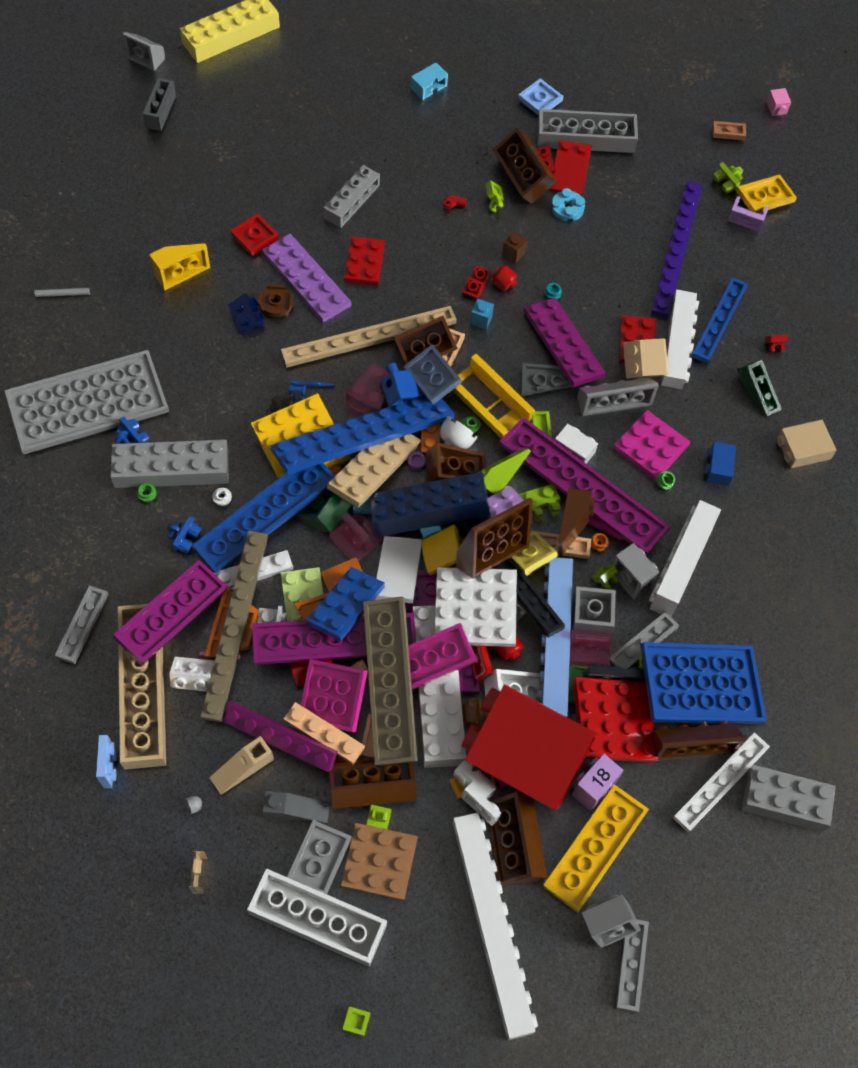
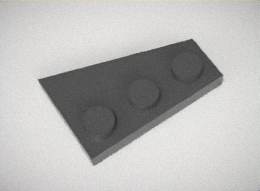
[521,363,572,396]

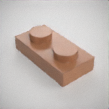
[712,121,746,140]

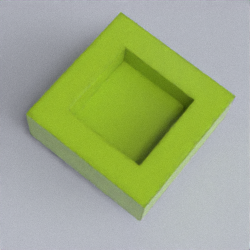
[342,1006,371,1036]

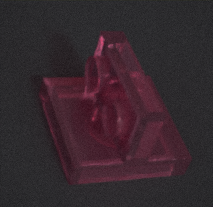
[329,512,383,560]
[569,629,613,668]

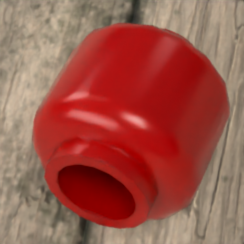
[492,265,517,291]
[494,636,523,662]

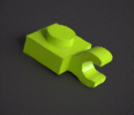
[486,180,504,212]

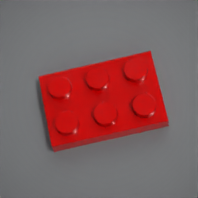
[344,236,385,286]
[619,315,656,363]

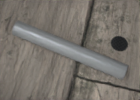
[35,288,90,297]

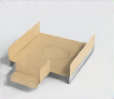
[189,851,208,894]

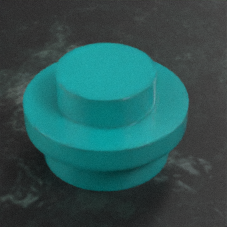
[544,283,562,299]

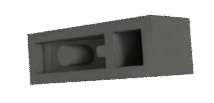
[263,791,330,824]

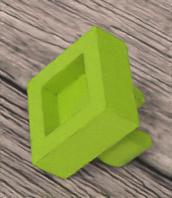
[591,565,618,589]
[366,805,392,829]

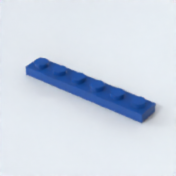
[692,277,748,364]

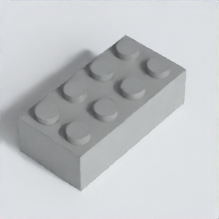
[741,765,836,832]

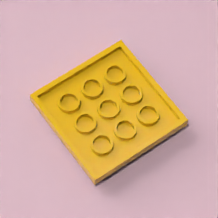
[251,393,351,479]

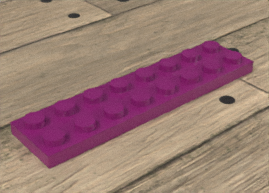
[252,613,416,665]

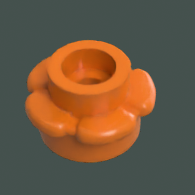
[591,533,609,551]

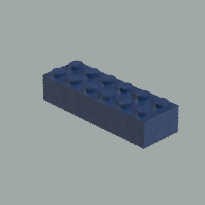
[370,472,491,537]

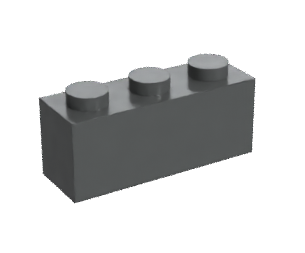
[143,78,176,131]

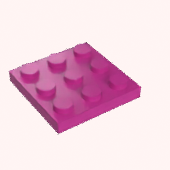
[613,410,691,481]
[301,659,368,732]

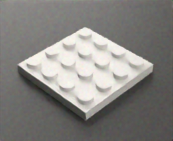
[435,567,517,647]

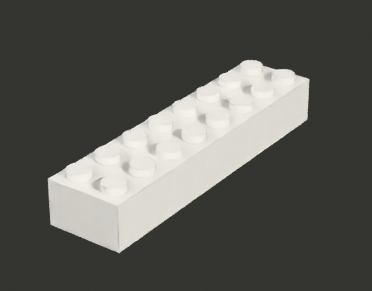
[412,605,466,768]

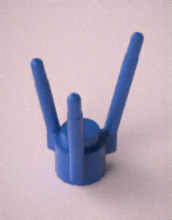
[289,380,334,401]

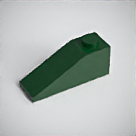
[737,360,782,417]

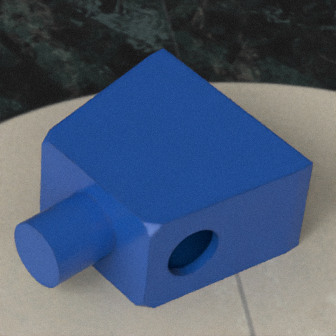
[381,363,423,407]

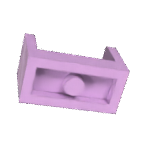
[728,196,769,232]

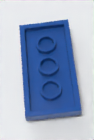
[306,567,385,642]

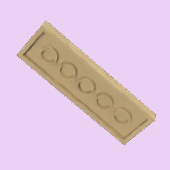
[327,434,421,508]

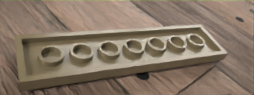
[363,596,418,766]

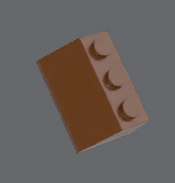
[393,316,458,365]

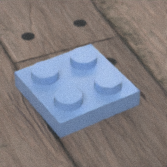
[518,78,563,115]
[96,735,118,788]

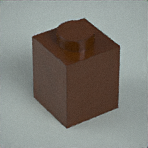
[502,232,528,264]

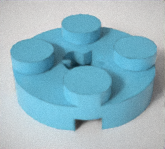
[551,188,585,221]

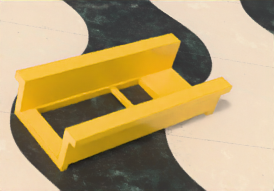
[452,354,535,439]

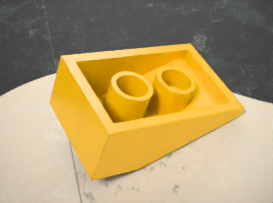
[149,243,210,290]

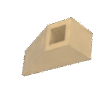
[209,736,274,795]

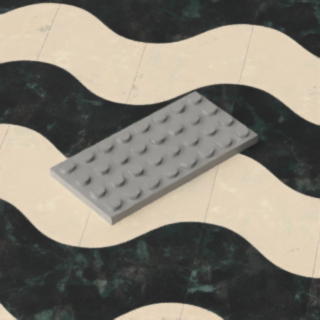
[4,350,169,455]

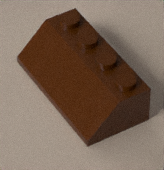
[653,722,745,759]
[329,757,416,809]
[488,792,548,887]

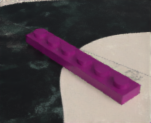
[222,701,338,772]

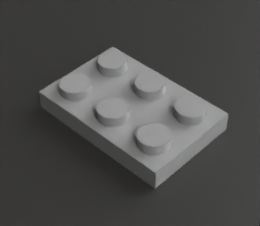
[287,820,352,894]

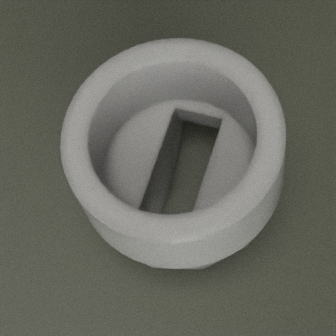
[185,796,202,814]

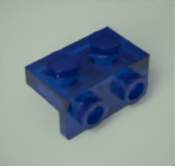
[228,293,265,334]

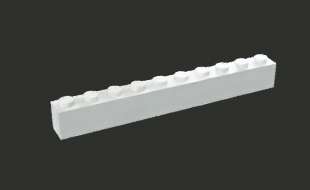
[453,813,538,1041]

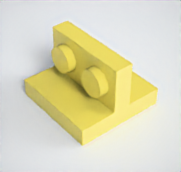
[512,531,558,576]

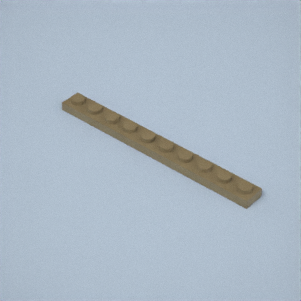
[201,531,268,723]

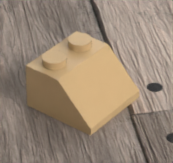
[623,339,669,380]

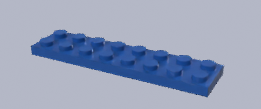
[192,463,335,573]

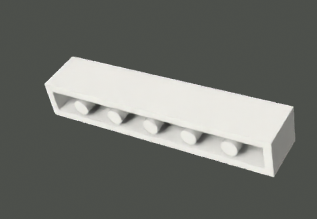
[661,289,699,389]

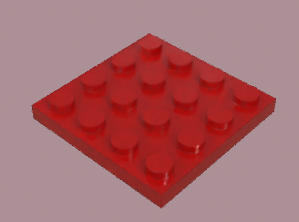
[573,677,658,763]

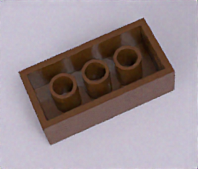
[492,127,557,203]

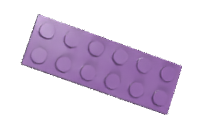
[262,233,352,323]

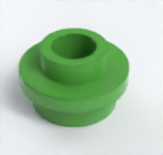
[462,416,481,434]
[657,471,675,490]
[137,483,157,502]

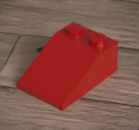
[550,140,592,196]

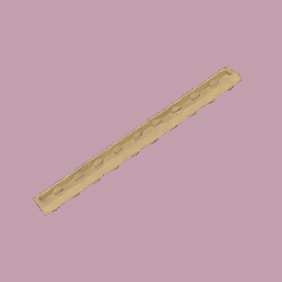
[281,306,456,368]

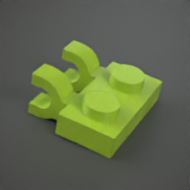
[519,484,561,523]

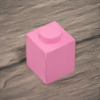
[766,88,791,116]

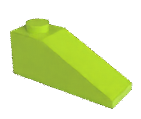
[480,448,531,495]

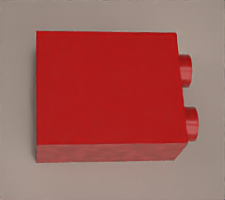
[461,684,598,810]

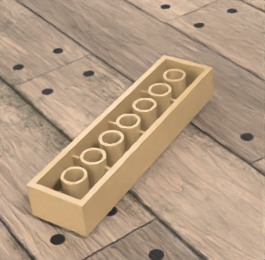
[118,604,166,770]

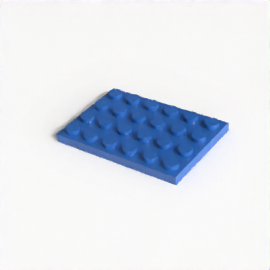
[640,642,767,724]

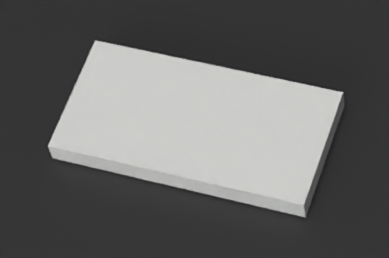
[375,536,422,603]

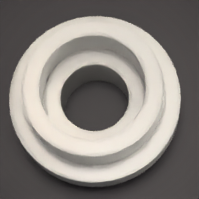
[212,488,232,506]

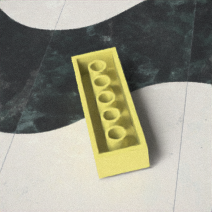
[180,0,280,63]

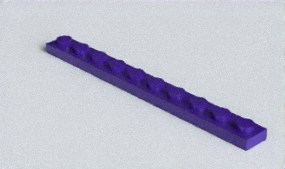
[651,181,702,318]

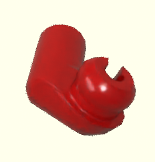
[443,195,467,209]

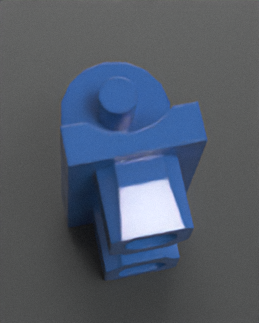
[115,417,149,444]
[167,516,202,554]

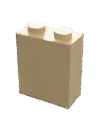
[777,419,837,468]

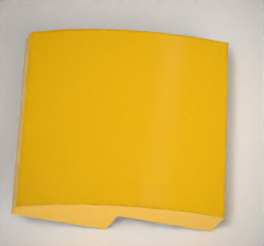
[421,525,461,575]

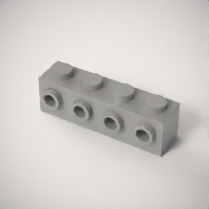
[323,165,380,228]

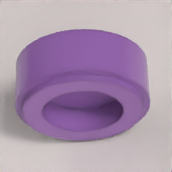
[407,452,426,471]

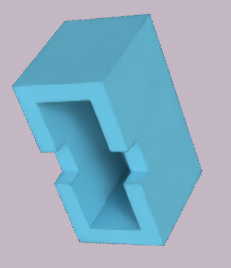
[411,63,448,100]

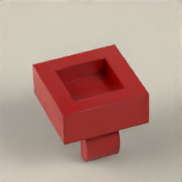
[765,335,788,352]

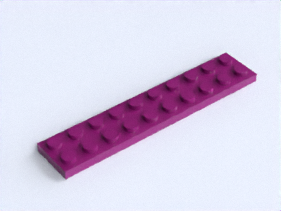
[499,417,670,556]

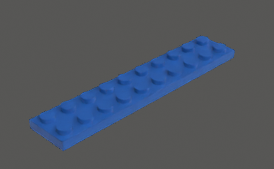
[271,395,455,475]

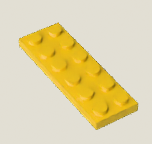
[542,784,649,913]

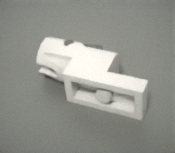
[453,760,501,826]

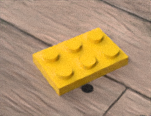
[736,174,797,213]

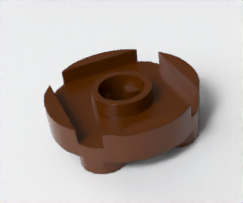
[258,284,294,317]

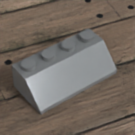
[577,378,659,416]

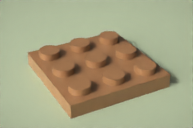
[341,823,418,901]

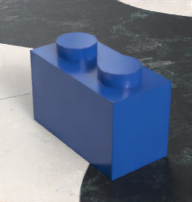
[705,441,736,486]

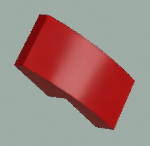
[462,265,492,299]

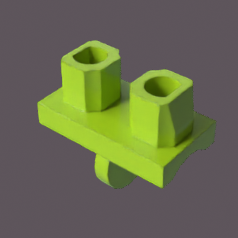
[713,162,743,194]

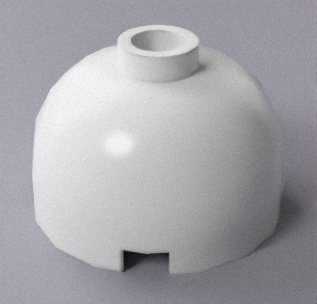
[440,416,477,449]

